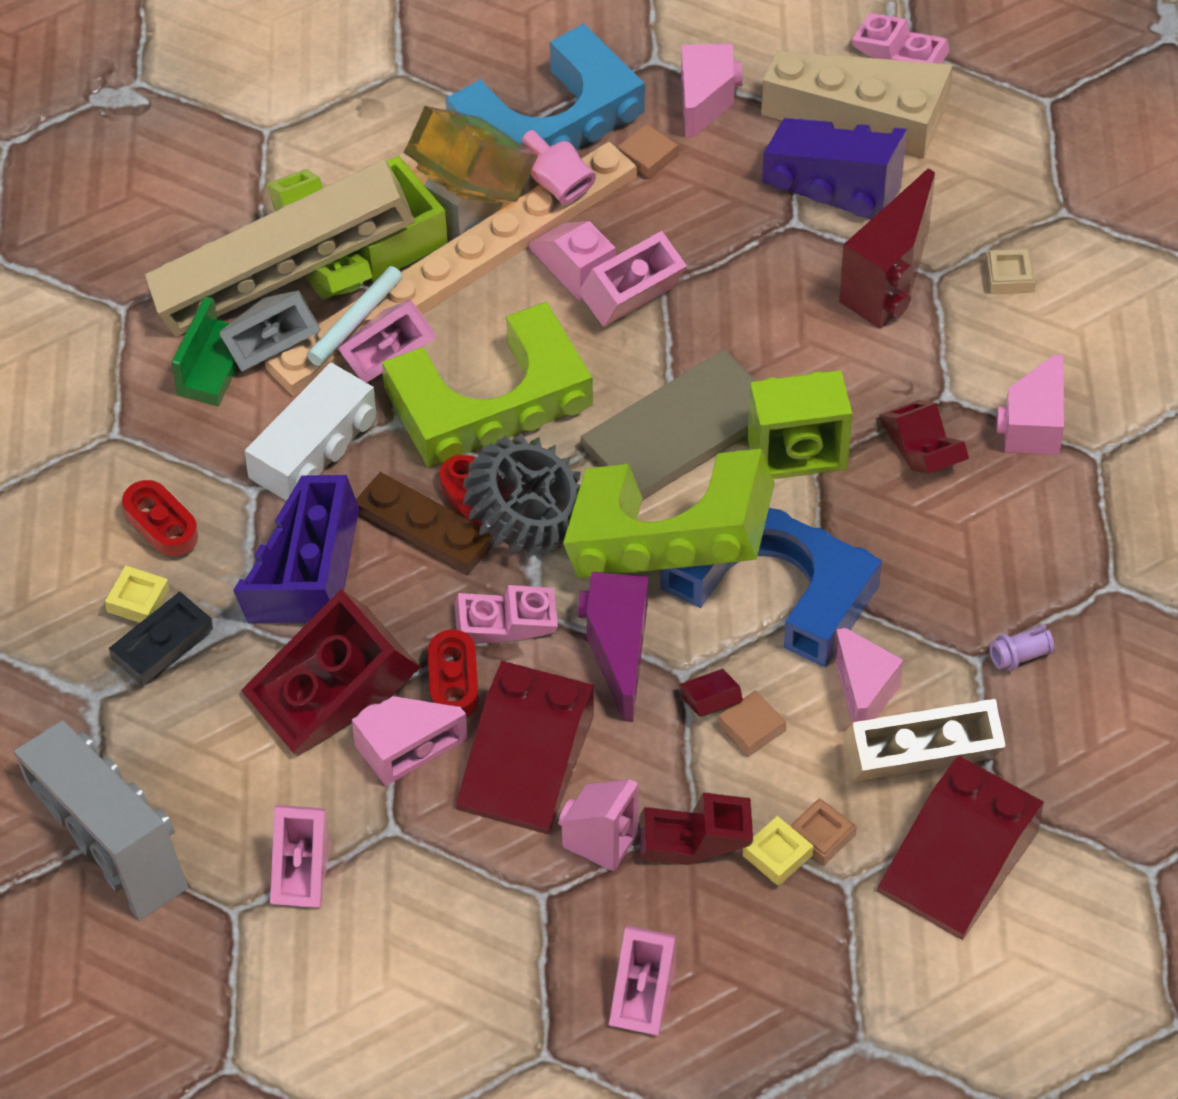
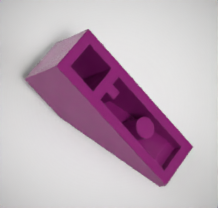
[578,572,648,722]

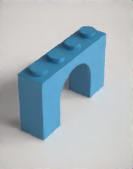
[445,24,645,189]

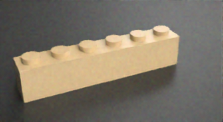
[145,159,415,337]

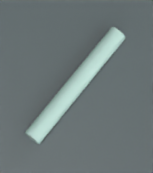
[307,266,402,366]

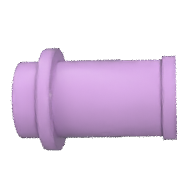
[989,624,1054,671]

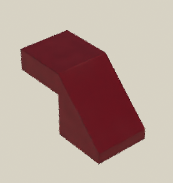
[879,400,969,474]
[639,792,753,865]

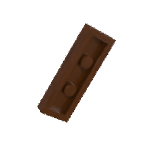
[356,472,494,576]

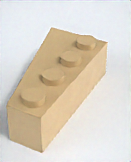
[761,51,953,159]

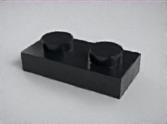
[109,591,213,686]

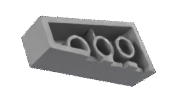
[14,720,189,921]

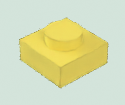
[105,565,170,623]
[743,816,813,886]

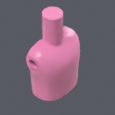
[522,130,596,205]

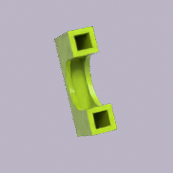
[382,301,593,468]
[563,449,775,578]

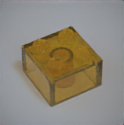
[404,106,538,204]

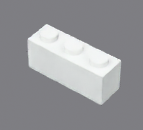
[245,362,377,501]

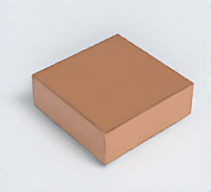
[617,123,678,178]
[718,690,786,756]
[790,798,857,866]

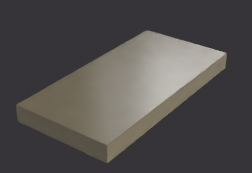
[581,349,756,500]

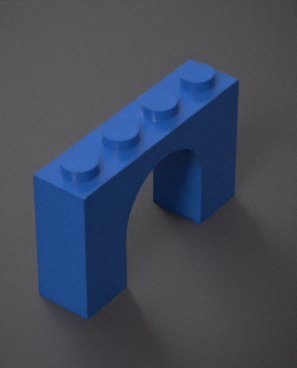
[660,507,882,668]

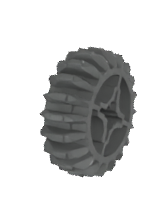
[462,434,581,558]

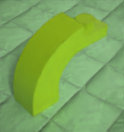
[266,169,373,300]

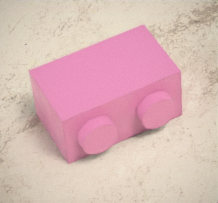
[578,231,687,327]

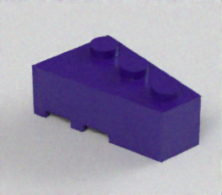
[762,118,907,219]
[233,475,359,623]

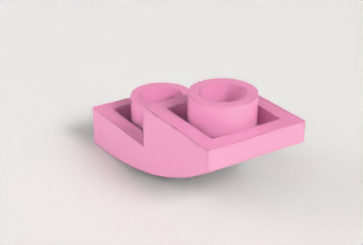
[852,13,950,64]
[454,585,558,643]

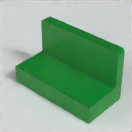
[172,297,239,406]

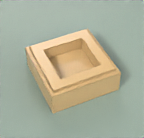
[985,249,1036,294]

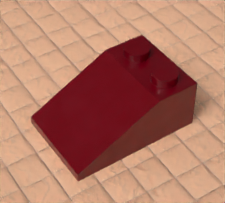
[839,168,935,329]
[241,589,421,756]
[456,660,594,835]
[877,755,1044,940]

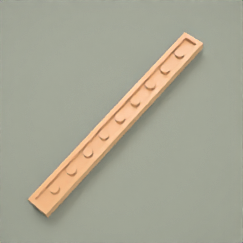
[265,142,637,396]

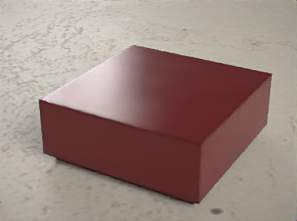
[679,668,743,717]

